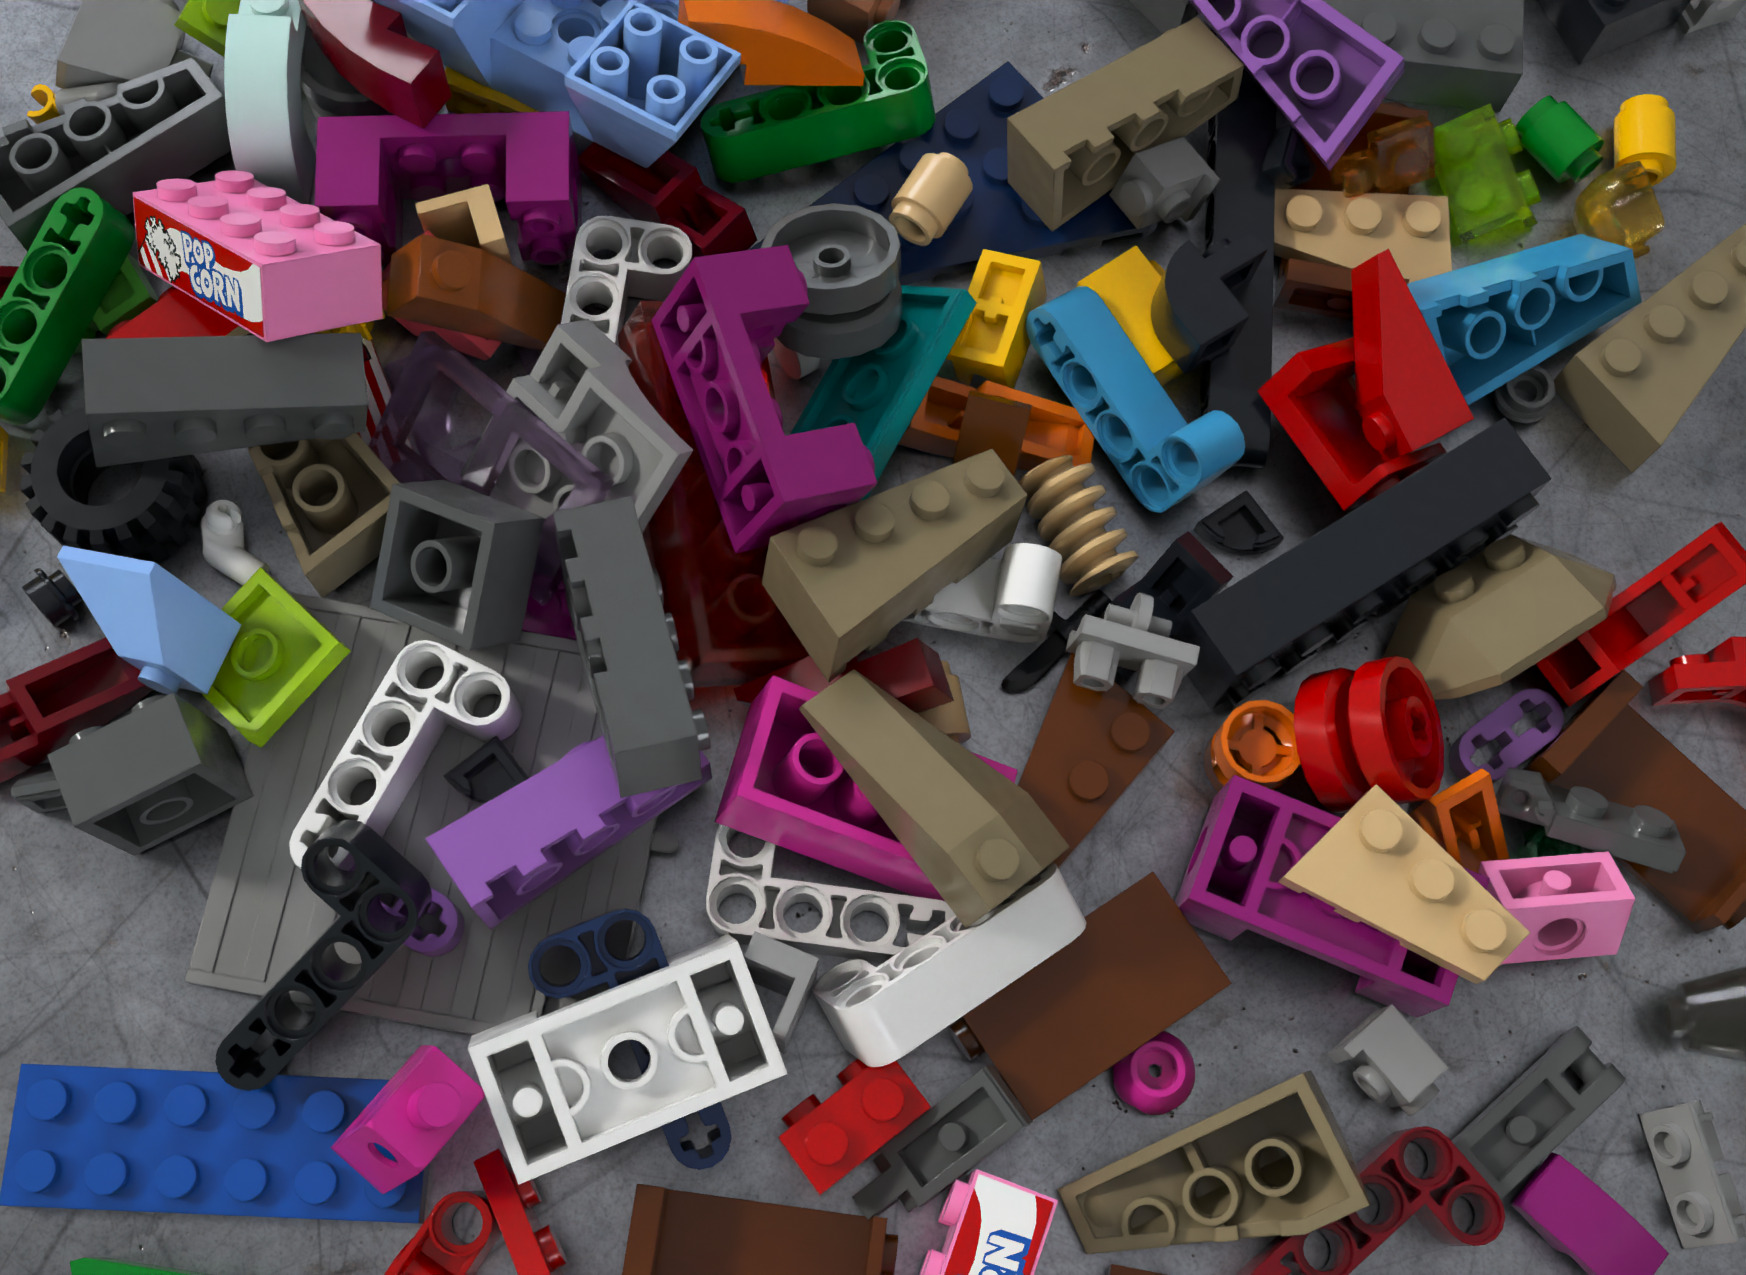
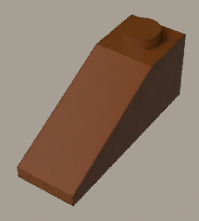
[386,234,566,351]

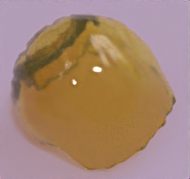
[1573,160,1665,259]

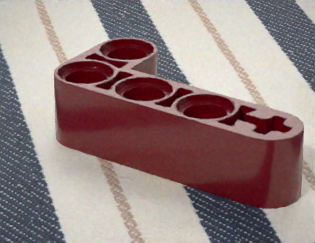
[1236,1126,1505,1275]

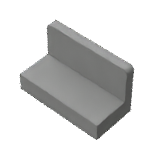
[744,931,819,1054]

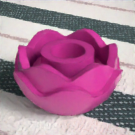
[1113,1031,1195,1115]

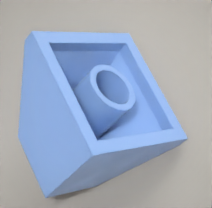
[57,546,242,695]

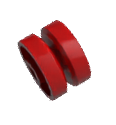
[1294,656,1444,814]

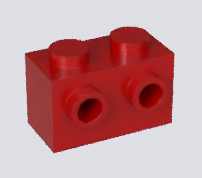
[778,1059,931,1197]

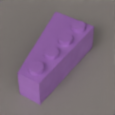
[1189,0,1405,171]
[425,735,712,930]

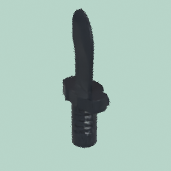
[1001,589,1112,692]

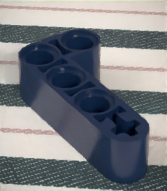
[528,908,732,1170]

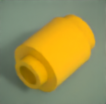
[1613,94,1676,188]

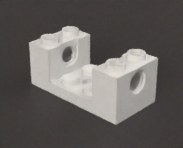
[468,935,788,1185]

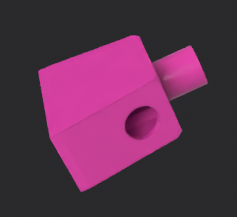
[330,1045,485,1194]

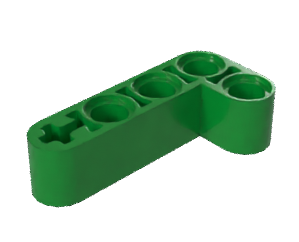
[701,20,936,183]
[0,187,135,426]

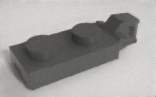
[1495,768,1686,874]
[852,1065,1033,1220]

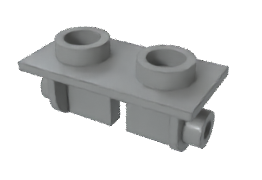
[1639,1100,1746,1249]

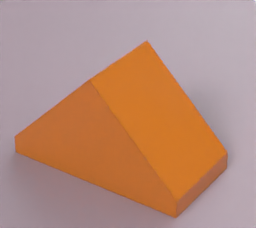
[1408,768,1510,873]

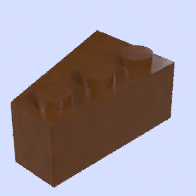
[1017,653,1175,870]

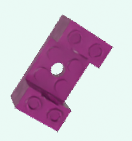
[314,111,582,267]
[652,245,878,553]
[1175,775,1490,1018]

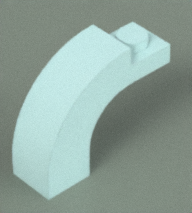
[224,0,316,204]

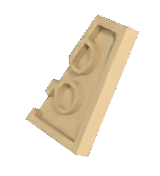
[1278,784,1530,984]

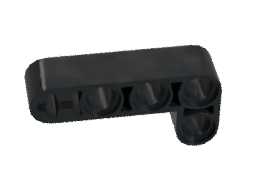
[215,819,432,1091]

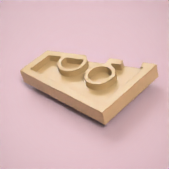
[1274,188,1452,283]

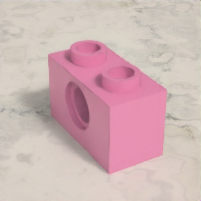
[1478,851,1635,964]

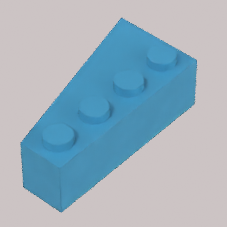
[1407,234,1642,405]

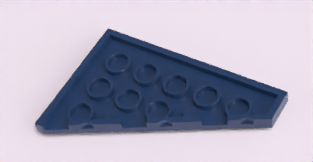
[749,61,1158,285]

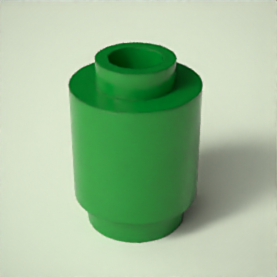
[1515,95,1605,184]

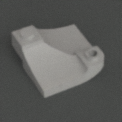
[460,319,693,566]

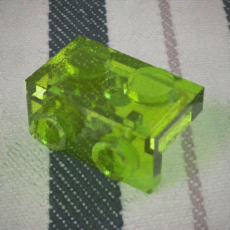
[1422,103,1542,243]

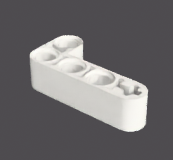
[561,216,692,348]
[902,543,1062,643]
[289,640,522,871]
[706,824,955,963]
[812,863,1087,1067]

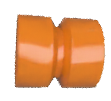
[1203,700,1301,792]

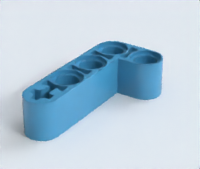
[1026,286,1245,513]

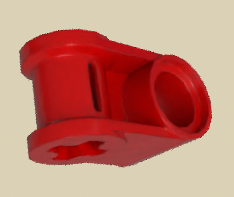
[384,1191,501,1275]

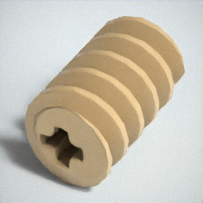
[1018,455,1139,597]

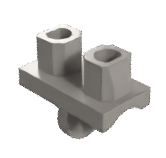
[1066,592,1200,709]

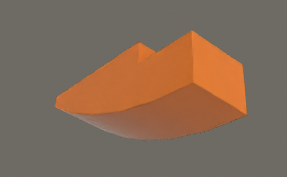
[678,0,865,86]
[898,376,1094,471]

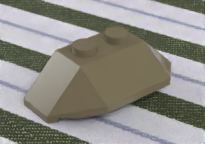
[1382,534,1617,700]

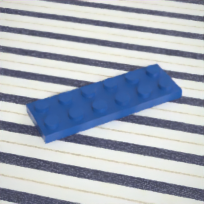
[0,1064,430,1224]

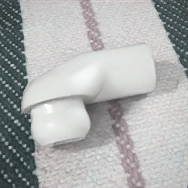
[201,500,270,586]

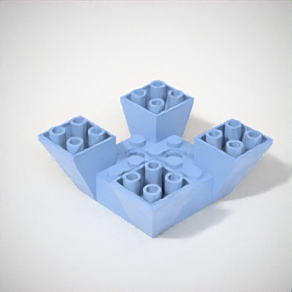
[374,0,789,169]

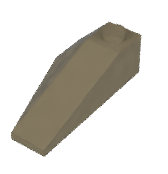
[799,669,1070,928]
[1057,1070,1371,1254]

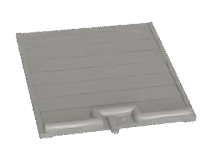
[184,593,691,1035]

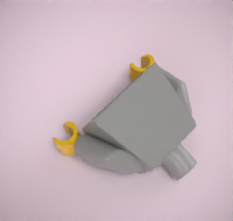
[27,0,214,124]

